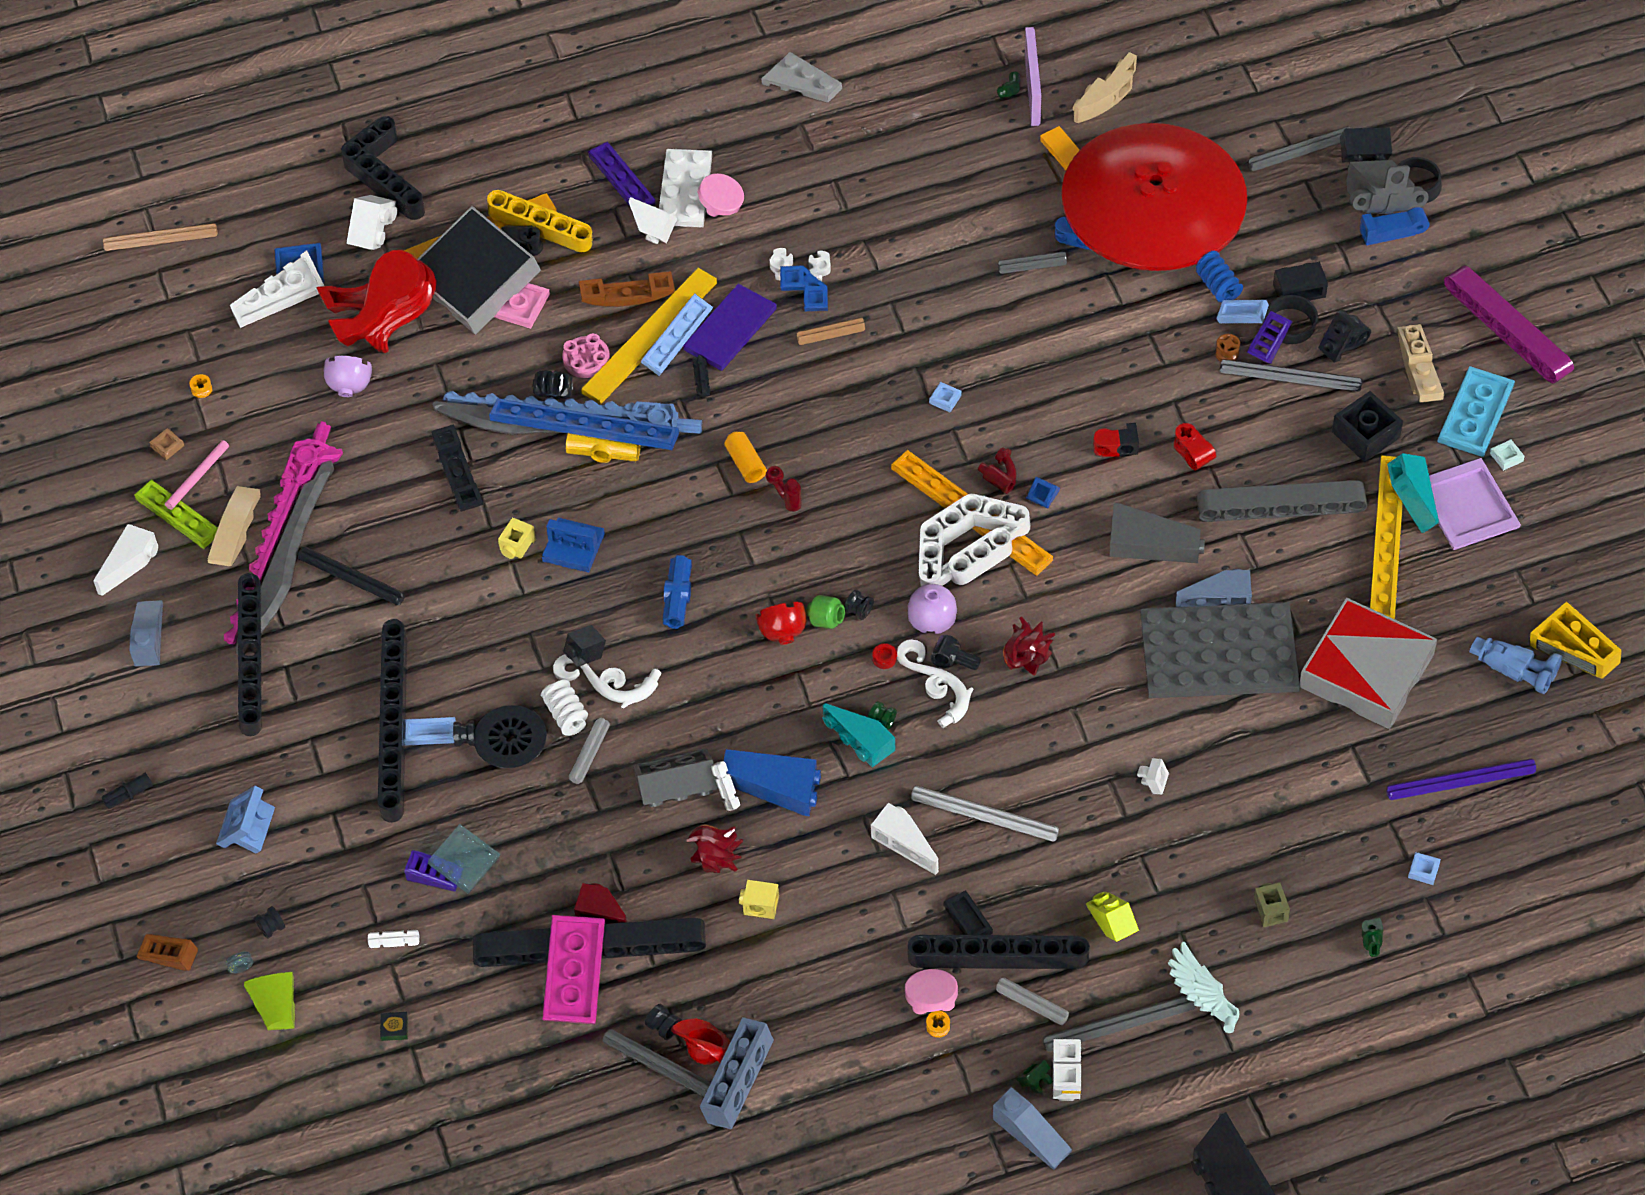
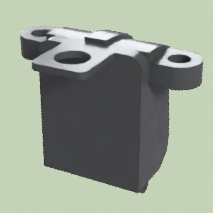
[1346,160,1429,214]

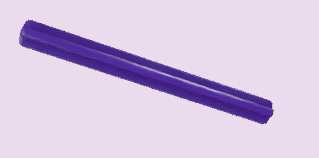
[1386,759,1536,800]

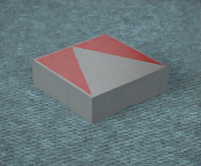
[1300,598,1437,729]

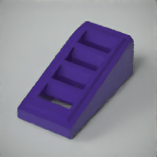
[1247,311,1292,364]
[405,850,464,891]

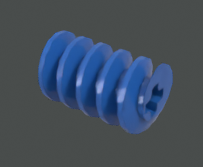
[1196,251,1243,303]

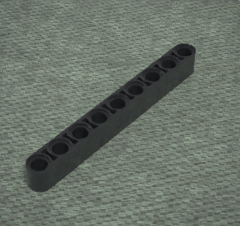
[378,619,407,823]
[473,918,706,967]

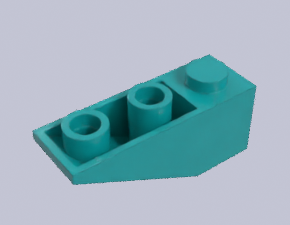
[1387,453,1439,533]
[822,703,895,768]

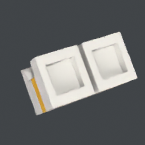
[1053,1039,1081,1101]

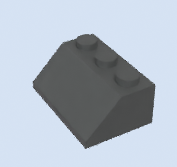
[633,748,718,807]

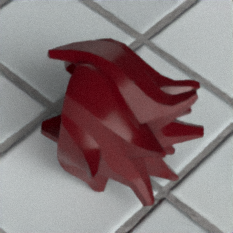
[1003,617,1055,675]
[686,825,743,873]

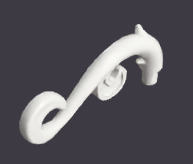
[897,639,973,728]
[553,654,661,708]

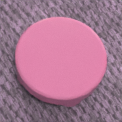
[697,174,744,217]
[562,333,610,378]
[905,969,958,1014]

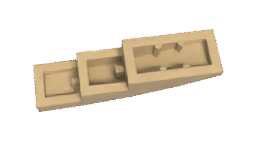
[208,486,260,566]

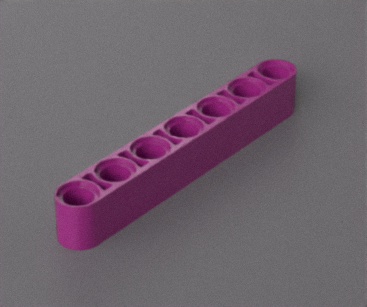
[1444,265,1574,384]

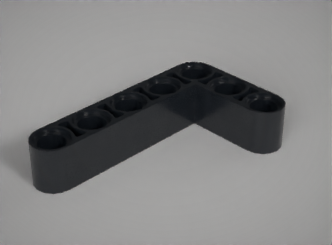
[341,116,425,220]

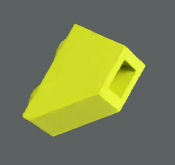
[1086,892,1139,942]

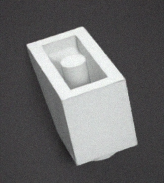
[629,197,677,244]

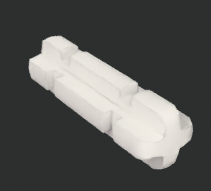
[711,761,740,811]
[368,930,420,948]

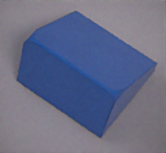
[1026,477,1060,509]

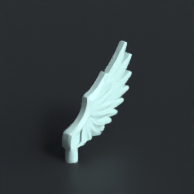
[1168,942,1239,1033]

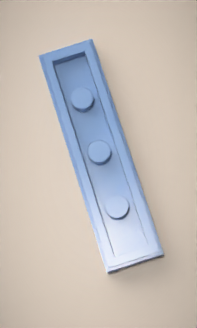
[641,293,713,376]

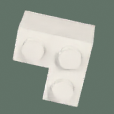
[347,195,397,250]

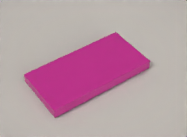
[543,915,605,1024]

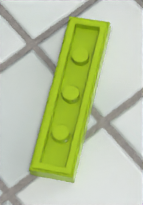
[134,479,218,549]

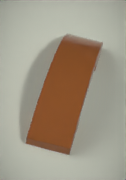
[579,271,675,307]

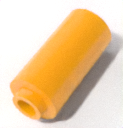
[724,432,767,483]

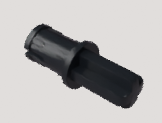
[102,772,153,809]

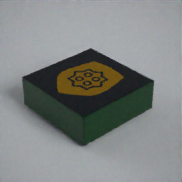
[380,1012,408,1041]

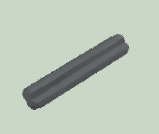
[998,251,1067,274]

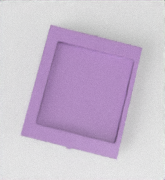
[1429,458,1521,550]

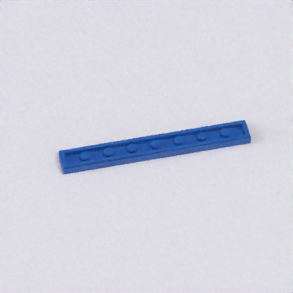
[489,398,679,450]

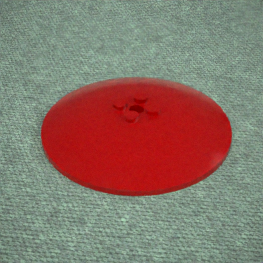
[1061,123,1247,271]

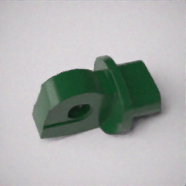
[1361,918,1383,957]

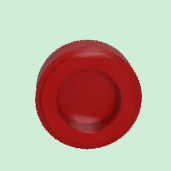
[872,643,897,669]

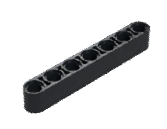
[238,573,262,736]
[907,935,1090,969]

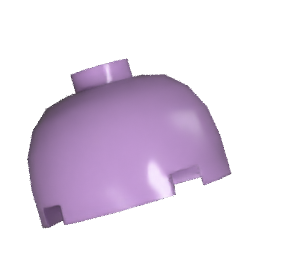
[324,356,372,397]
[908,584,957,634]

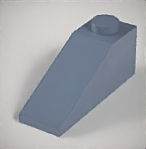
[1175,569,1252,607]
[129,600,163,666]
[993,1087,1072,1170]

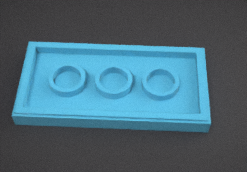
[1438,366,1515,457]

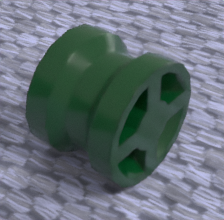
[868,701,897,730]

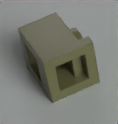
[1254,883,1290,928]

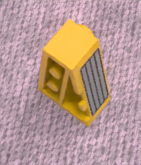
[1530,601,1621,679]

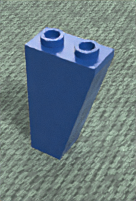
[724,749,821,816]

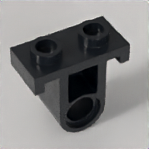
[1318,310,1371,363]

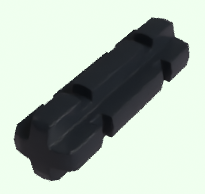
[692,355,710,398]

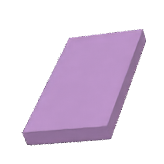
[1025,27,1041,126]

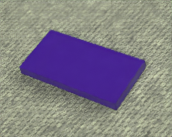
[683,283,777,371]

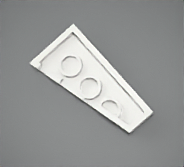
[230,251,324,328]

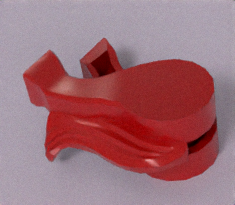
[316,250,436,353]

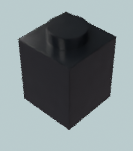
[563,625,606,667]

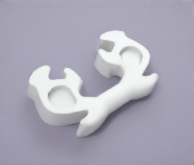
[770,248,831,281]

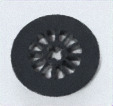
[474,705,547,768]

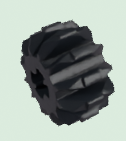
[532,370,573,399]

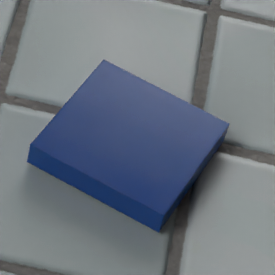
[274,243,324,284]

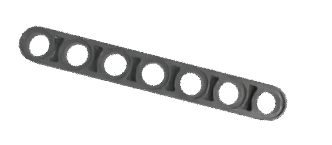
[1196,480,1367,522]

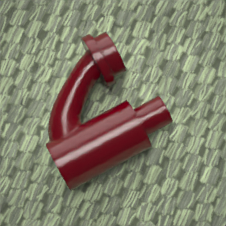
[978,447,1017,494]
[766,466,802,512]

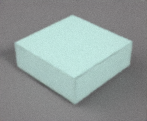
[1490,439,1525,471]

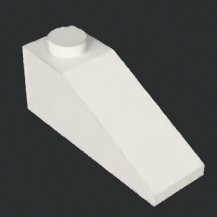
[94,524,158,596]
[871,803,938,875]

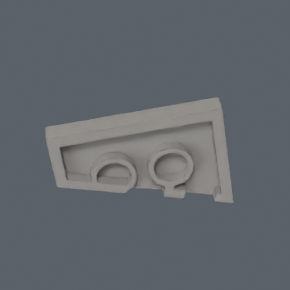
[761,52,842,102]

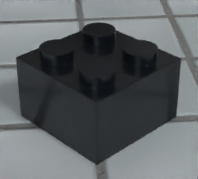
[1332,391,1403,463]

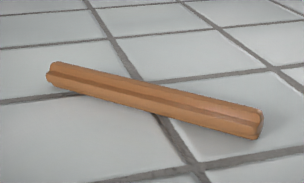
[103,223,218,251]

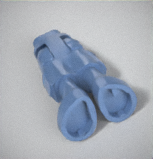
[1469,637,1562,694]

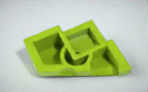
[244,972,295,1030]

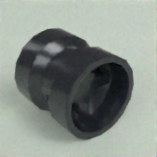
[645,1003,682,1041]

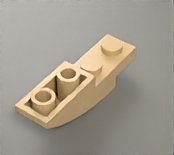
[1073,52,1137,123]
[1397,324,1444,403]

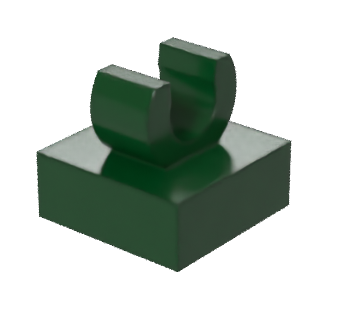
[1016,1060,1053,1094]

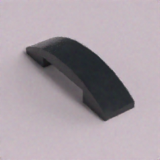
[431,424,484,512]

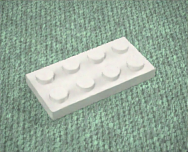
[659,149,712,227]

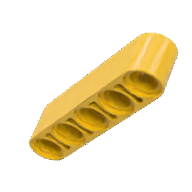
[487,190,592,253]

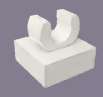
[1137,758,1169,795]

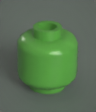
[806,595,845,629]

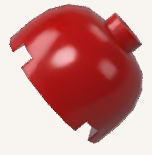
[755,602,806,645]

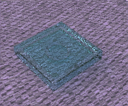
[427,824,501,894]

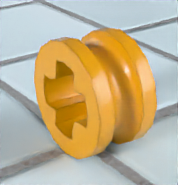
[189,374,212,398]
[926,1011,950,1038]

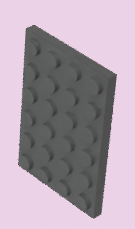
[1140,602,1300,698]

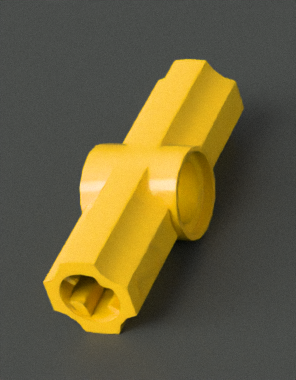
[566,433,641,463]

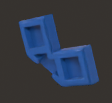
[780,265,828,312]

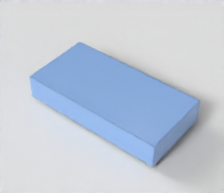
[1217,300,1269,323]
[404,717,456,746]

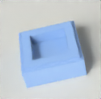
[929,382,961,412]
[1408,852,1441,885]

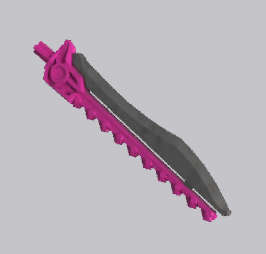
[224,421,343,655]

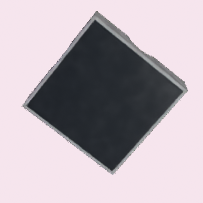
[418,206,541,335]

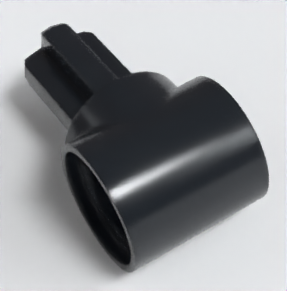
[930,635,981,670]

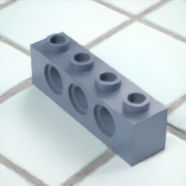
[700,1017,774,1130]

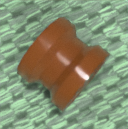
[1215,334,1240,362]

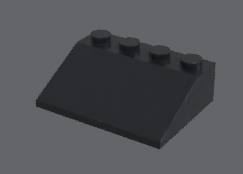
[1191,1112,1275,1195]

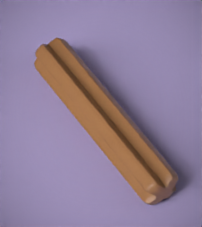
[796,318,865,345]

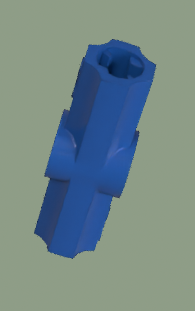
[663,555,692,629]

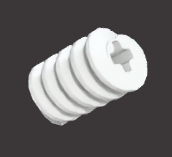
[541,680,588,736]

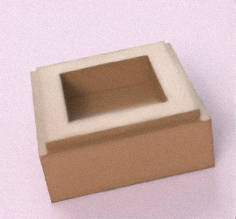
[149,428,184,460]

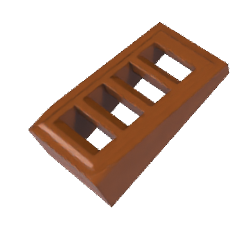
[137,934,198,971]

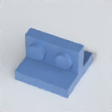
[216,786,275,854]

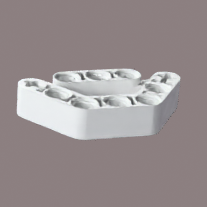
[919,494,1031,586]

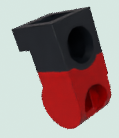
[1093,422,1139,457]

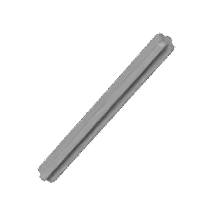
[911,786,1059,841]

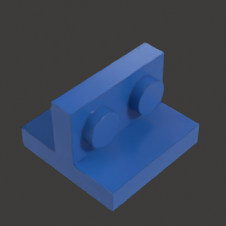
[542,517,605,573]

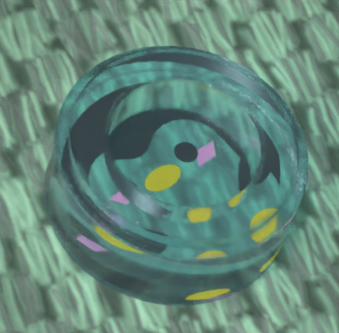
[225,952,253,973]

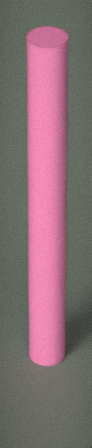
[165,440,229,510]

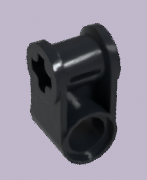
[501,225,543,256]

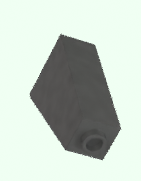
[1110,503,1205,563]

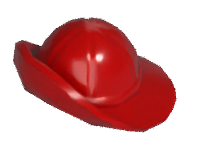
[671,1018,731,1065]

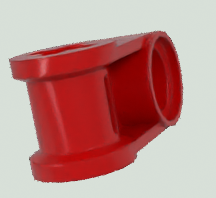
[1173,423,1216,470]

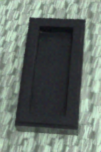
[944,890,993,935]

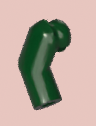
[997,71,1020,98]

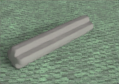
[569,718,610,784]
[996,977,1069,1025]

